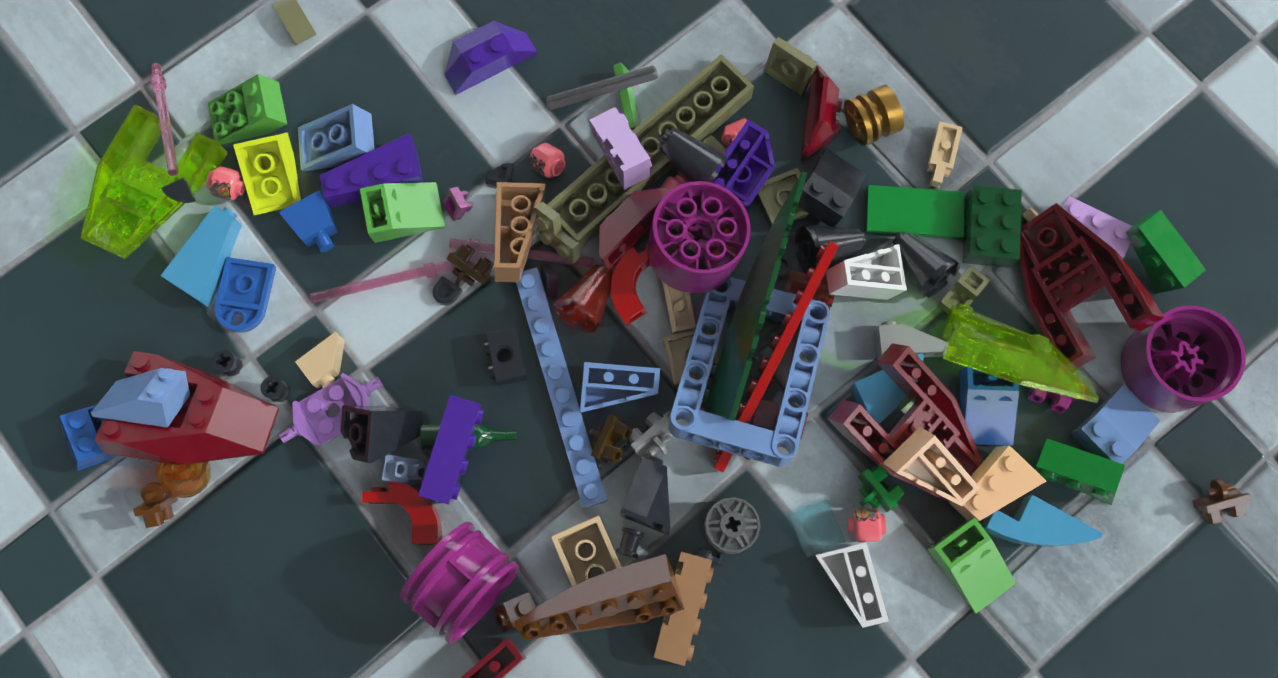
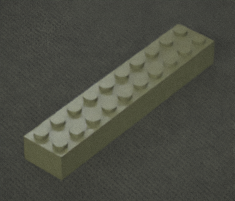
[547,54,754,249]

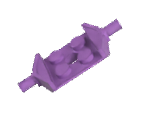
[279,373,383,447]

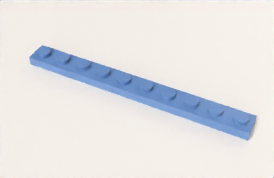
[516,267,607,509]

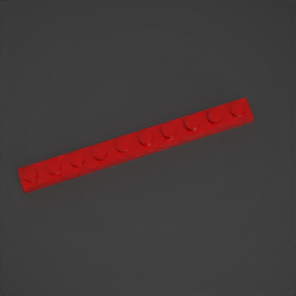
[712,241,839,473]

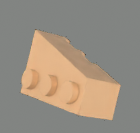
[883,427,980,506]
[949,446,1046,521]

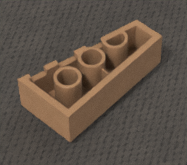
[494,182,546,282]
[654,552,714,666]

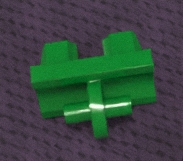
[857,465,904,512]

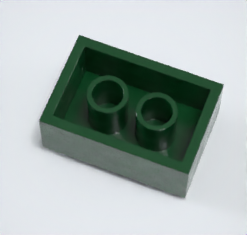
[962,185,1022,268]

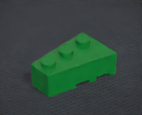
[1126,210,1206,294]
[1036,439,1125,505]

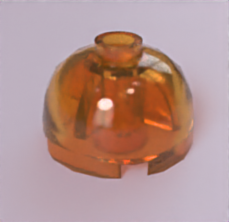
[155,461,211,498]

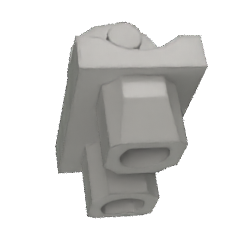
[629,412,672,459]

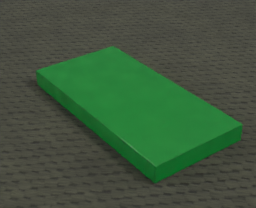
[865,185,964,240]

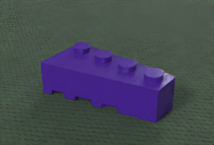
[320,133,424,208]
[418,395,485,505]

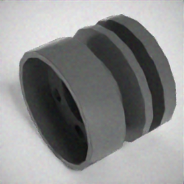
[703,497,760,555]

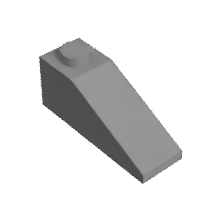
[874,321,957,360]

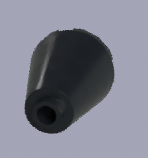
[658,128,727,183]
[795,225,866,273]
[892,232,960,299]

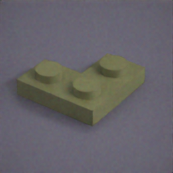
[535,202,581,263]

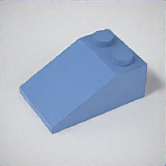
[298,104,375,171]
[91,368,190,427]
[1070,384,1160,464]

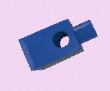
[279,190,338,252]

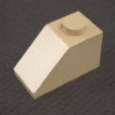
[295,331,345,389]

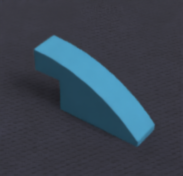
[849,353,924,442]
[981,495,1103,547]

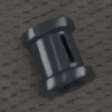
[212,350,243,376]
[260,376,290,402]
[615,527,645,559]

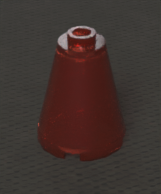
[554,264,613,333]

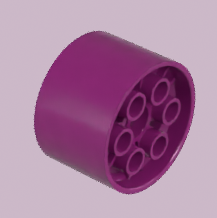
[647,181,750,294]
[1120,306,1246,413]

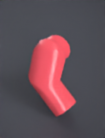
[721,118,747,148]

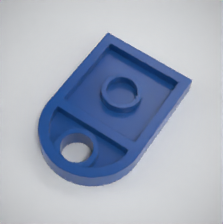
[215,257,276,333]

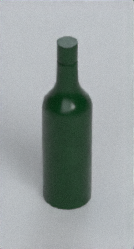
[420,424,518,449]

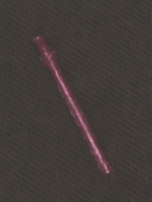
[151,63,178,176]
[449,238,594,268]
[310,261,455,303]

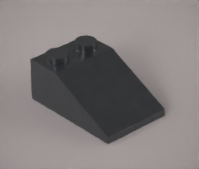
[798,149,866,226]

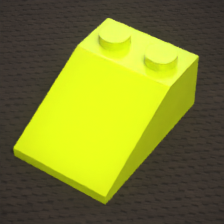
[233,133,301,215]

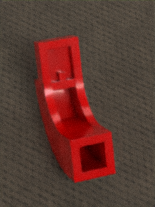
[611,245,650,326]
[362,481,442,545]

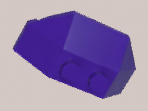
[444,21,537,95]
[711,120,775,207]

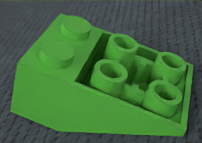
[208,74,287,146]
[360,182,446,243]
[927,517,1016,614]

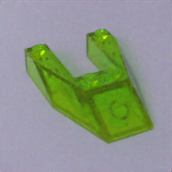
[80,105,227,259]
[942,304,1099,403]

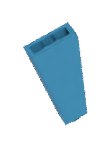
[161,205,242,307]

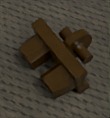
[446,244,494,287]
[588,414,633,463]

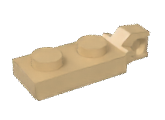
[927,121,962,188]

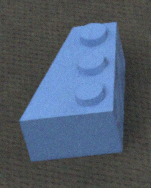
[580,362,660,413]

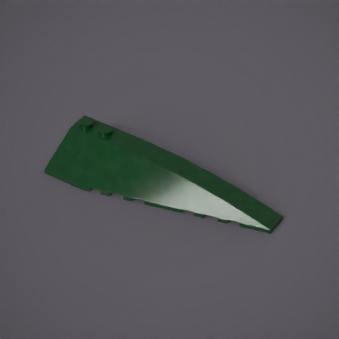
[702,171,807,421]

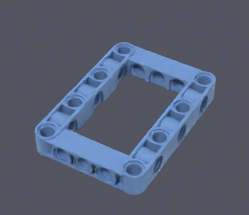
[669,277,830,467]

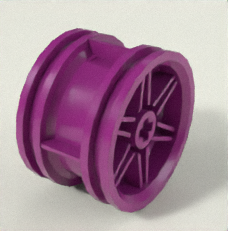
[400,522,519,645]

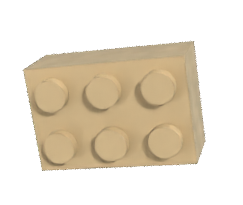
[551,515,621,587]

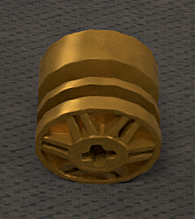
[844,84,904,146]

